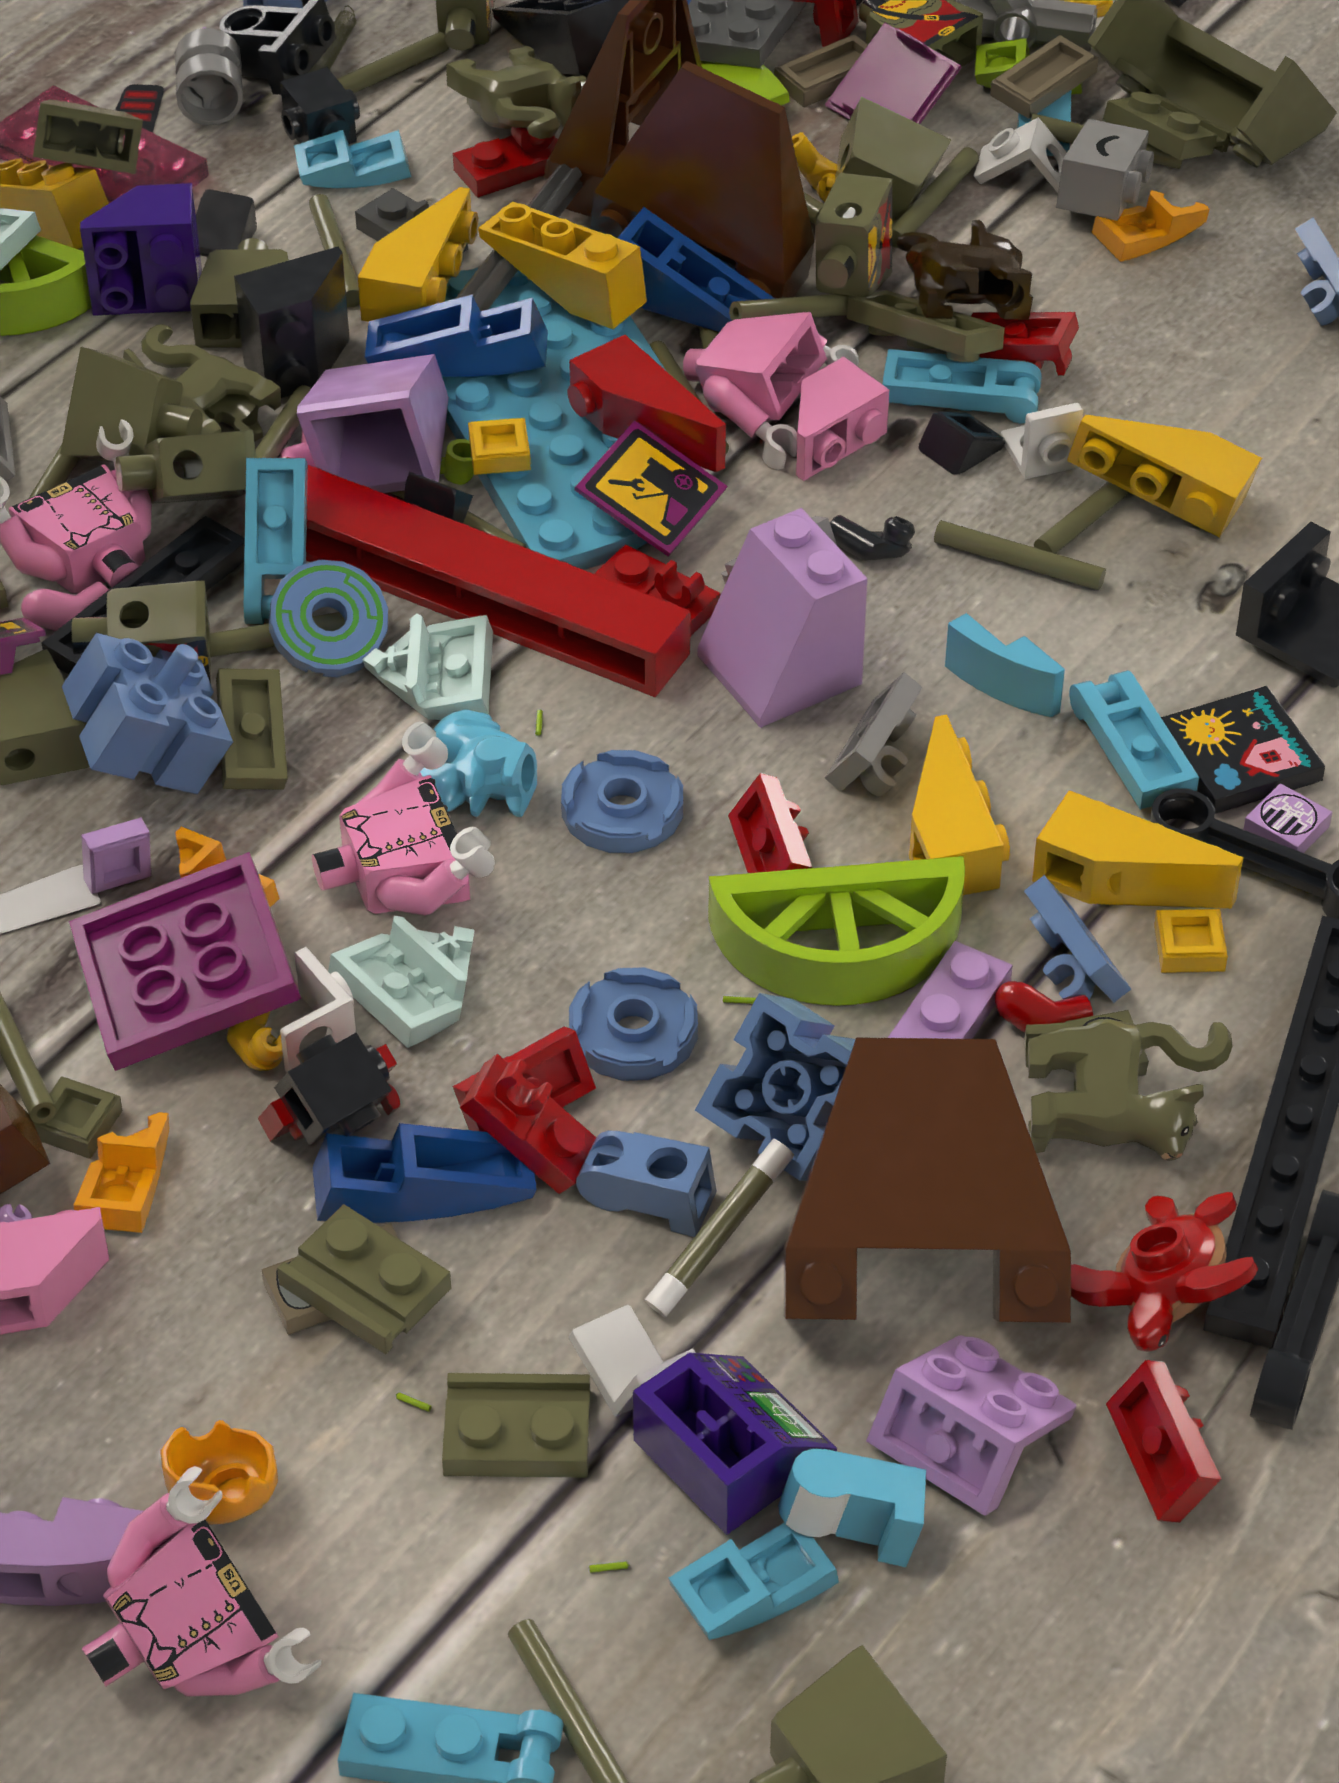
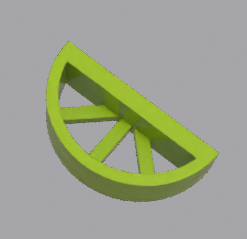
[0,235,92,336]
[708,856,965,1006]

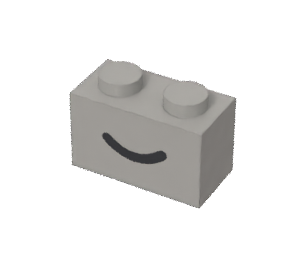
[1056,119,1154,221]

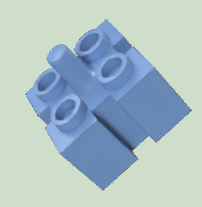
[62,633,233,794]
[695,993,855,1181]

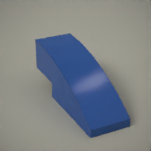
[365,295,548,377]
[312,1123,537,1223]

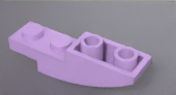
[0,1497,143,1606]

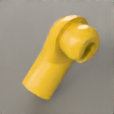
[792,132,837,202]
[227,1011,283,1071]

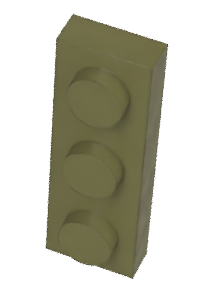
[847,290,1005,362]

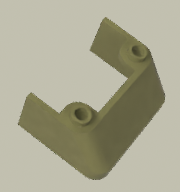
[1087,0,1337,168]

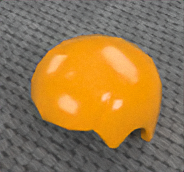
[160,1420,278,1525]

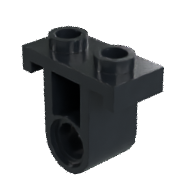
[219,0,337,95]

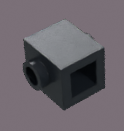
[280,67,360,144]
[274,1033,392,1145]

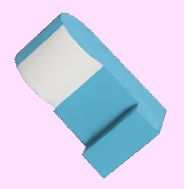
[778,1449,926,1567]

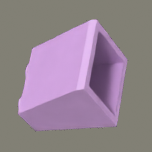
[296,354,449,493]
[698,508,868,728]

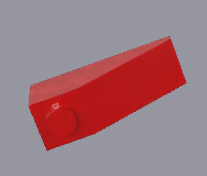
[567,335,726,472]

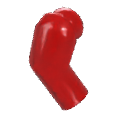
[995,981,1093,1033]

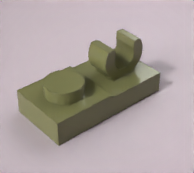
[216,668,288,790]

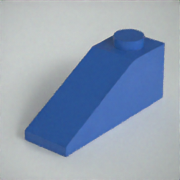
[618,207,775,332]

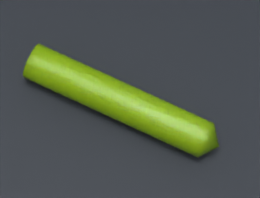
[535,710,543,736]
[723,996,756,1004]
[396,1392,432,1412]
[589,1561,630,1573]

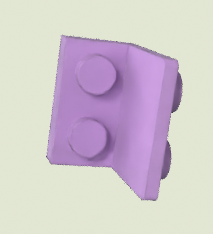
[866,1335,1076,1516]

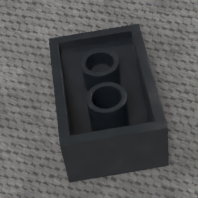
[492,0,629,78]

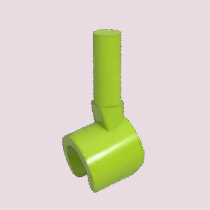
[440,439,474,485]

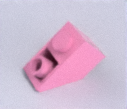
[796,357,889,481]
[0,1207,109,1335]

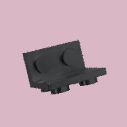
[1236,521,1339,688]

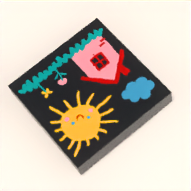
[1161,686,1325,814]

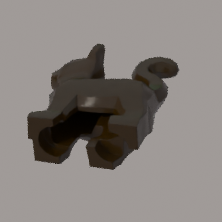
[896,220,1033,320]

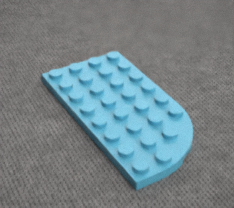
[442,267,666,570]

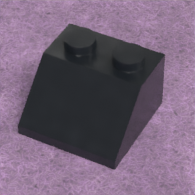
[234,246,350,398]

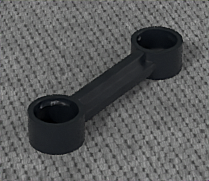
[1150,788,1339,919]
[1250,1189,1339,1430]

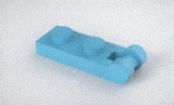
[882,349,1042,423]
[244,458,308,624]
[1069,670,1199,810]
[338,1693,564,1783]

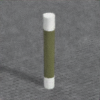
[644,1139,794,1318]

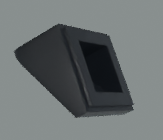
[196,189,257,255]
[918,412,1006,474]
[404,471,473,523]

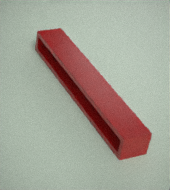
[286,457,691,698]

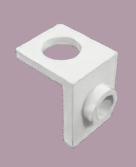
[974,117,1067,193]
[1001,403,1083,480]
[280,947,356,1072]
[569,1305,696,1417]

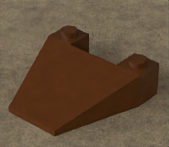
[545,0,702,217]
[590,61,815,298]
[784,1037,1071,1323]

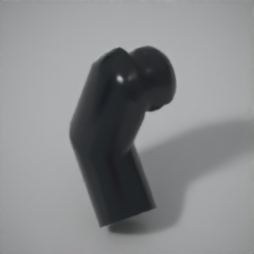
[830,515,915,561]

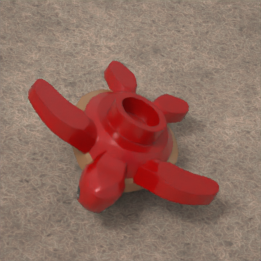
[1071,1192,1258,1352]

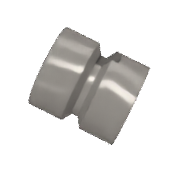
[175,28,243,125]

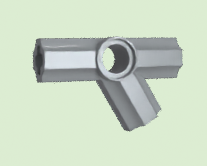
[953,0,1097,51]

